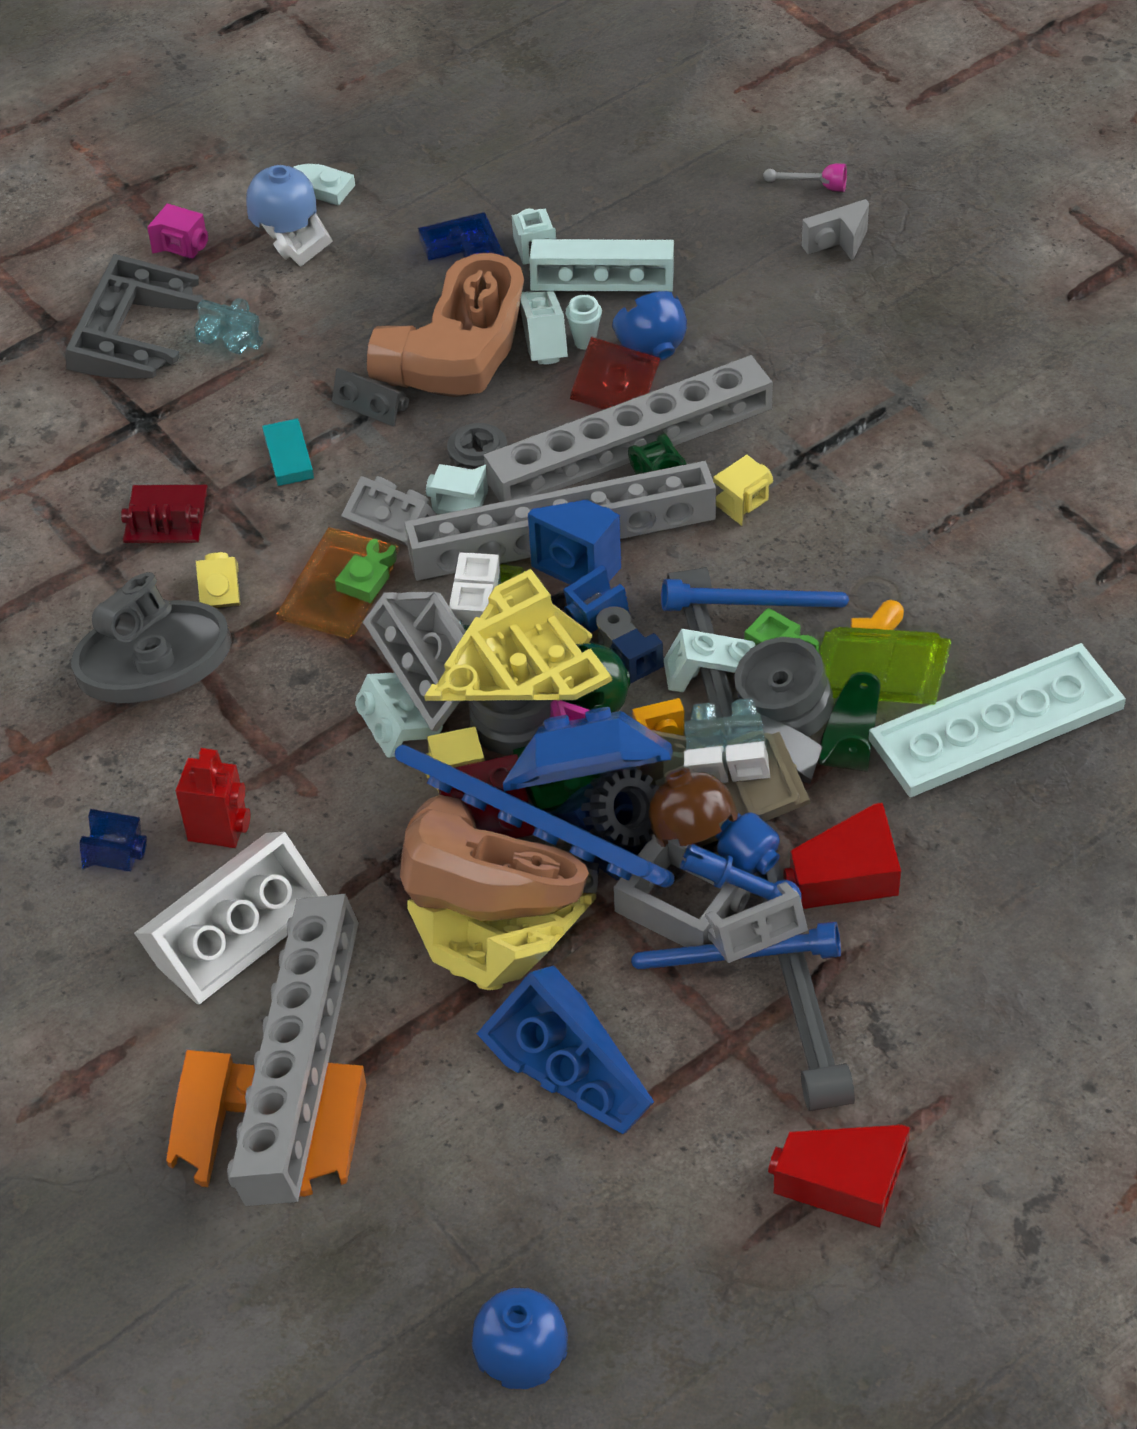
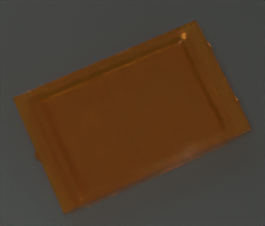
[277,527,399,639]

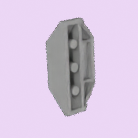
[363,592,466,732]

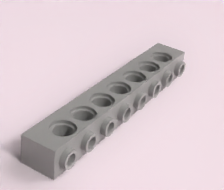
[484,355,773,502]
[404,461,716,581]
[227,894,359,1206]

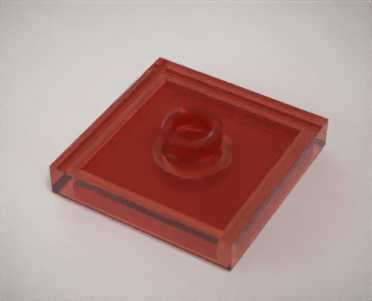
[570,337,661,410]

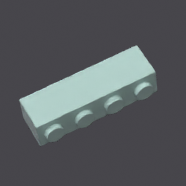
[529,239,674,291]

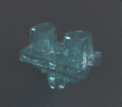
[194,298,263,355]

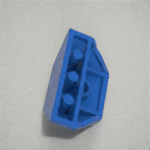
[503,707,673,792]

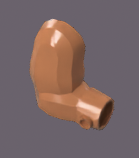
[367,253,524,397]
[400,795,589,921]

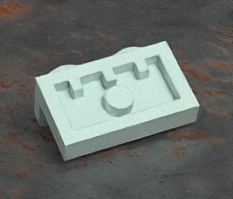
[355,673,443,758]

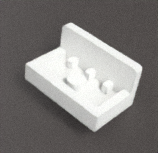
[262,214,333,267]

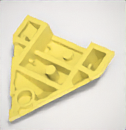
[424,569,612,701]
[407,893,596,990]

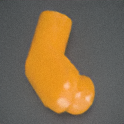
[851,600,904,638]

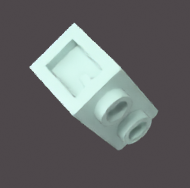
[664,629,756,692]

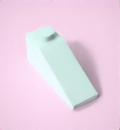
[520,291,568,364]

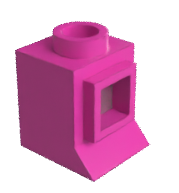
[147,203,208,259]

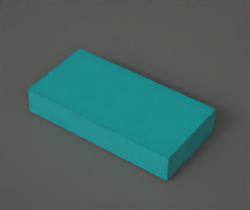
[262,418,314,486]

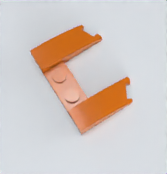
[166,1050,367,1197]

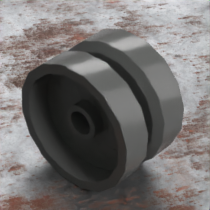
[734,637,834,737]
[468,700,553,755]

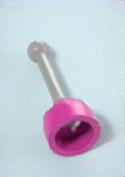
[763,163,847,192]

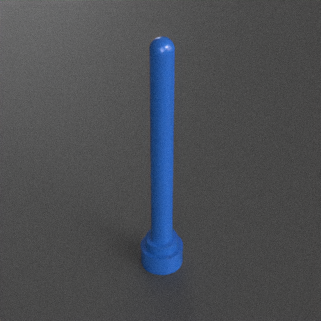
[661,579,849,611]
[631,922,841,969]

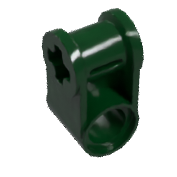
[628,434,686,475]

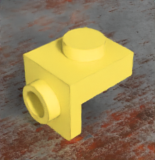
[196,552,240,608]

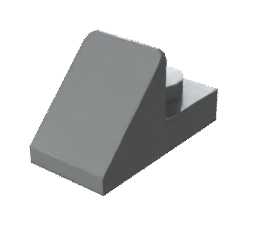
[802,199,869,260]

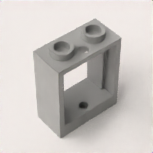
[614,835,750,947]

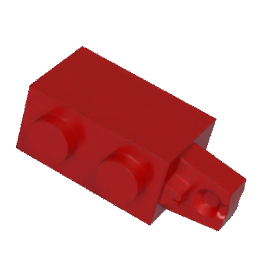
[175,748,251,848]

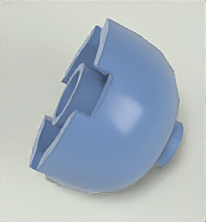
[246,165,317,233]

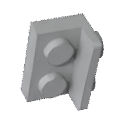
[341,476,436,546]

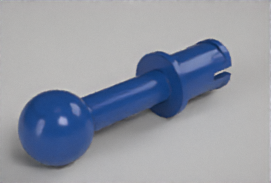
[680,844,802,901]

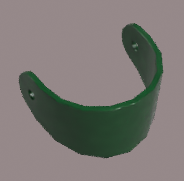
[818,672,881,772]

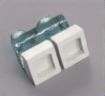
[449,552,501,631]
[684,698,770,783]

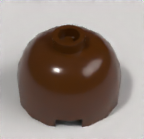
[649,768,738,847]

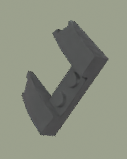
[66,254,203,378]

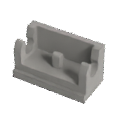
[705,882,808,963]

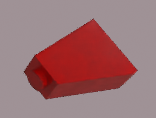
[783,803,901,909]
[768,1125,910,1228]

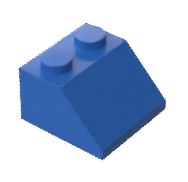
[528,500,621,585]

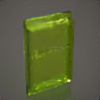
[819,627,951,705]

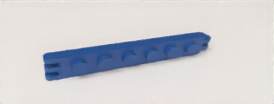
[395,745,674,888]

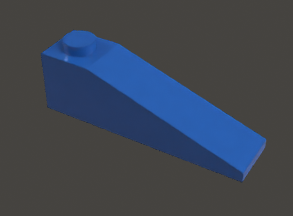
[476,965,654,1134]

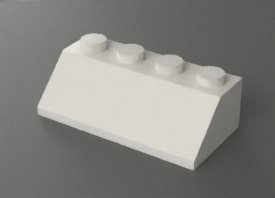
[134,832,327,1004]

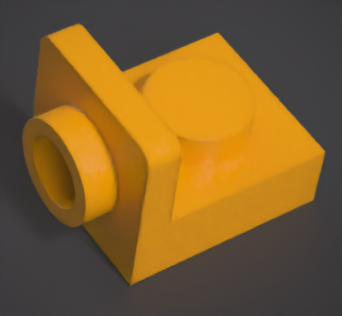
[632,698,684,736]

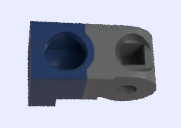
[596,607,664,684]

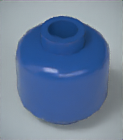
[715,813,780,874]

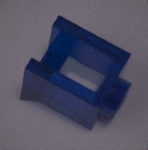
[79,809,147,872]

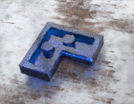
[418,212,505,260]

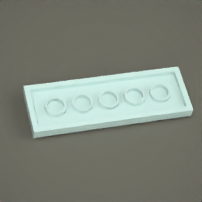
[869,643,1126,798]

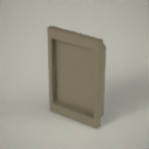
[655,732,811,847]

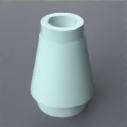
[566,295,602,350]

